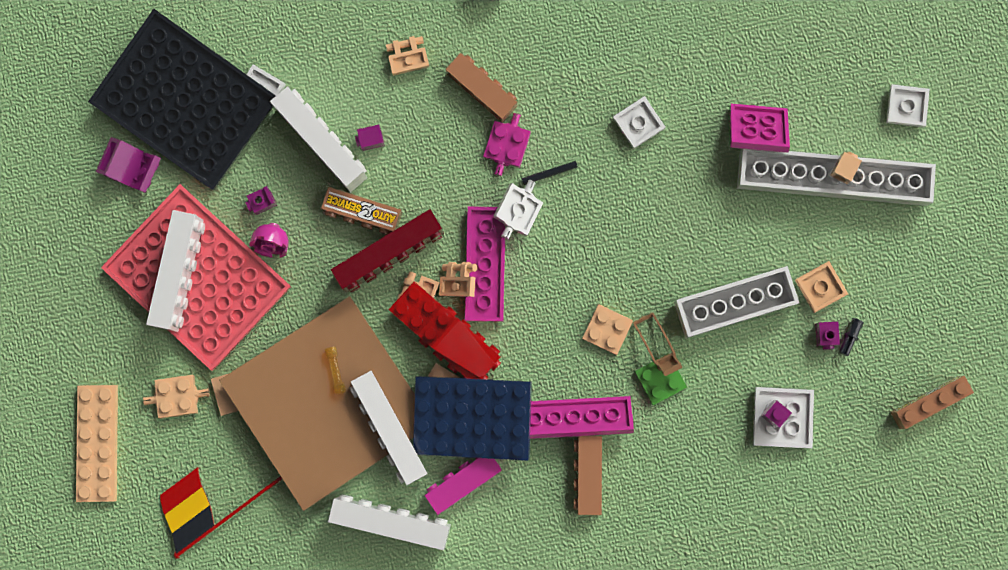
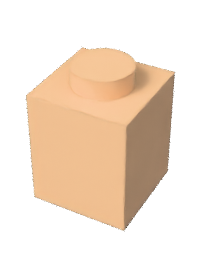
[830,152,862,184]

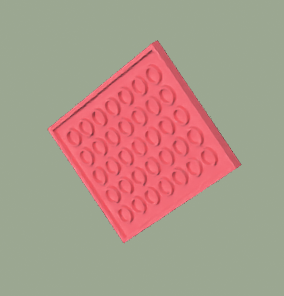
[101,184,292,371]

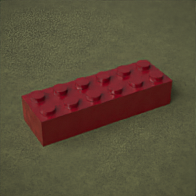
[330,209,444,293]

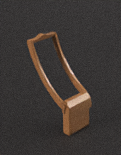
[632,312,682,376]

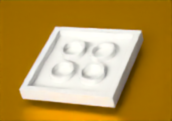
[753,387,814,448]

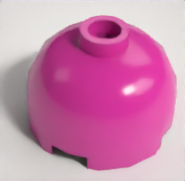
[249,223,289,258]

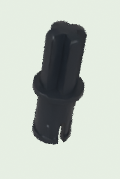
[839,318,864,356]

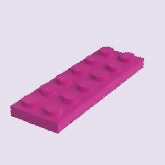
[465,206,505,322]
[530,396,634,439]

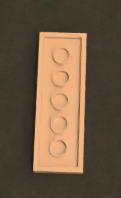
[76,385,118,502]

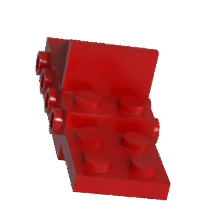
[389,281,501,379]

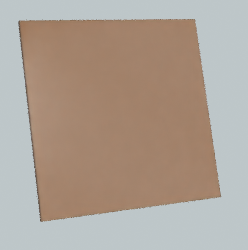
[219,296,415,511]

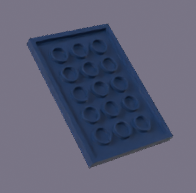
[413,376,532,461]

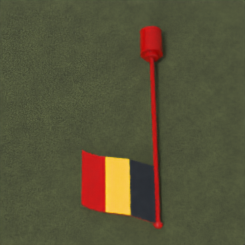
[160,467,282,559]

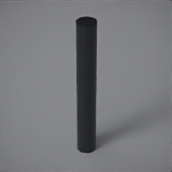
[521,161,578,185]

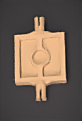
[143,375,210,419]

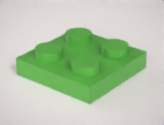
[634,354,687,405]

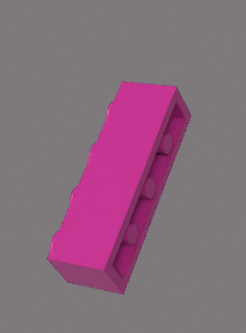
[424,458,502,515]

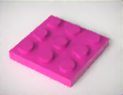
[730,103,790,153]

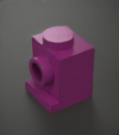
[245,186,277,215]

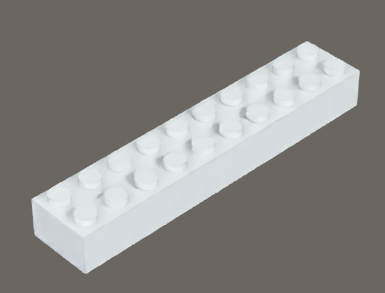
[737,149,936,206]

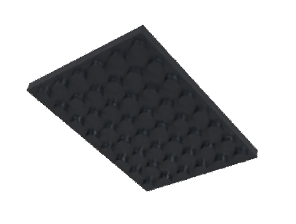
[88,9,276,191]

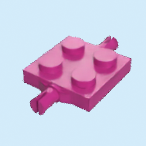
[483,113,531,176]

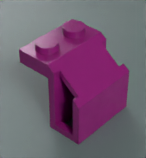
[95,137,161,193]

